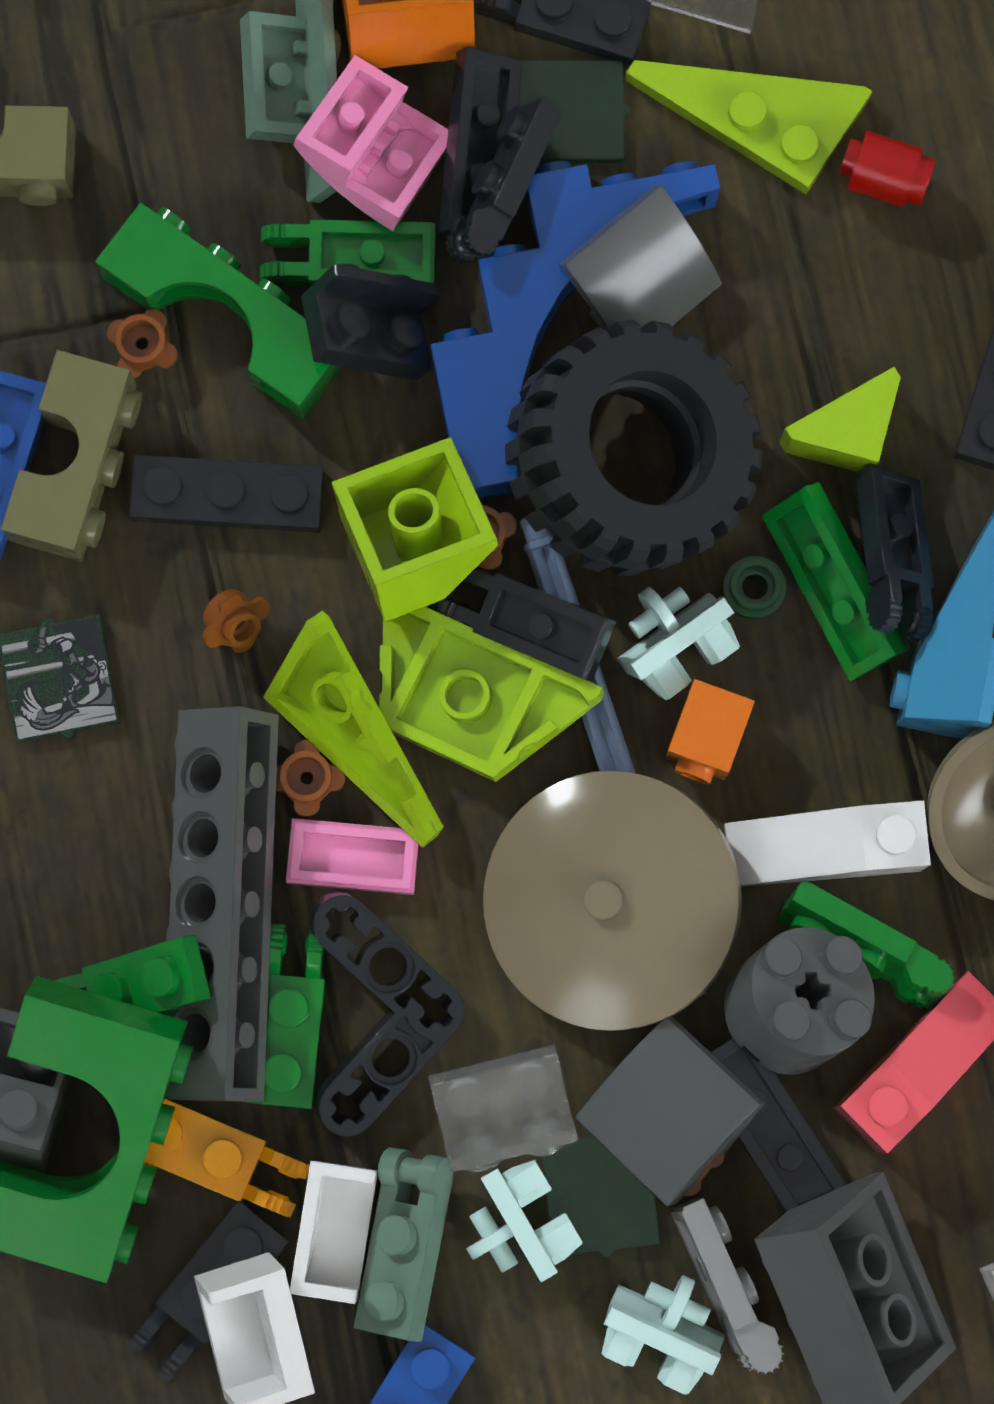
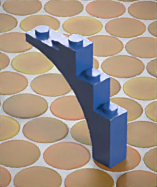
[431,161,720,500]

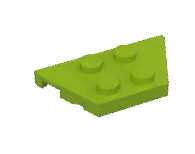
[379,607,605,782]

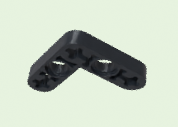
[309,892,465,1137]

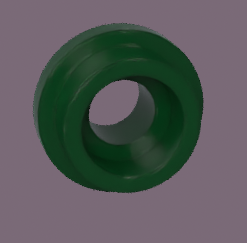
[723,556,787,619]

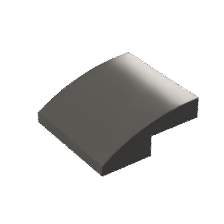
[558,185,722,330]
[575,1016,765,1207]

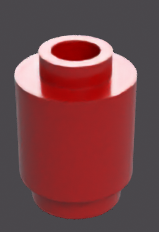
[839,130,936,208]

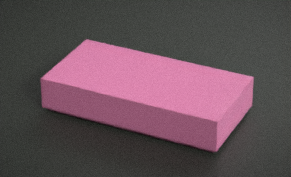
[286,818,419,895]

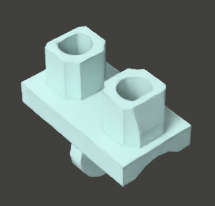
[617,587,740,700]
[466,1160,583,1282]
[602,1275,725,1395]

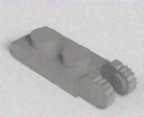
[671,1198,784,1375]

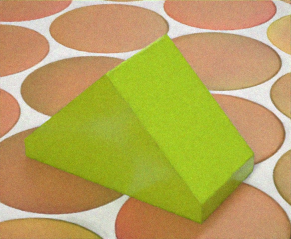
[779,367,901,472]

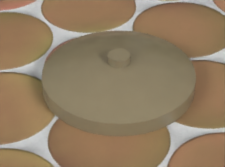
[483,771,742,1031]

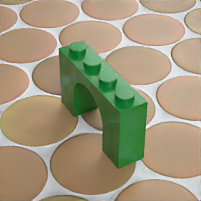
[0,976,193,1283]

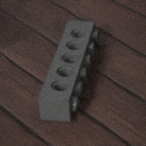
[165,706,279,1102]

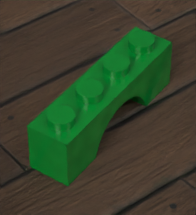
[95,202,342,420]

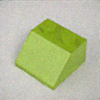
[332,437,498,622]

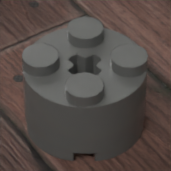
[724,927,875,1075]

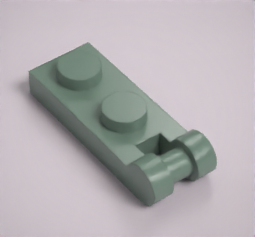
[353,1147,454,1342]

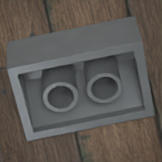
[754,1172,957,1404]

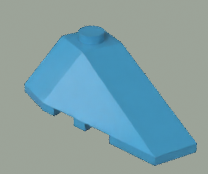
[889,511,994,739]

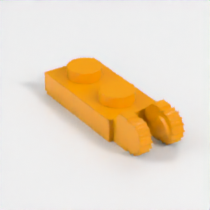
[146,1099,310,1218]

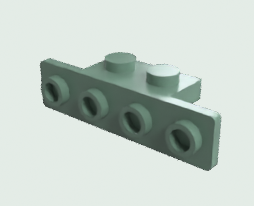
[240,0,341,203]

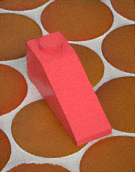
[832,971,994,1154]

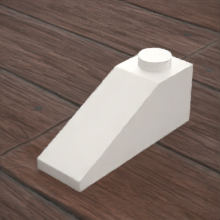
[724,800,931,887]

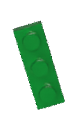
[761,482,909,682]

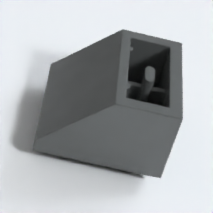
[0,1008,71,1173]

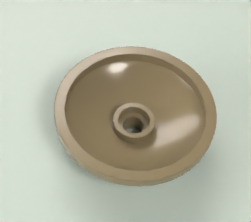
[926,721,994,900]

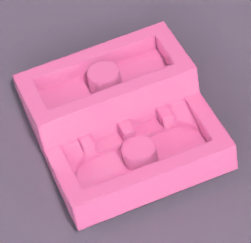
[293,55,448,231]

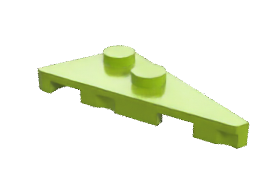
[625,60,873,195]
[263,610,444,848]

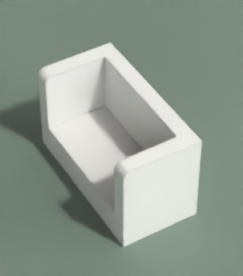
[290,1161,378,1304]
[194,1252,315,1404]

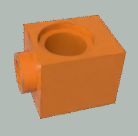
[665,679,755,785]

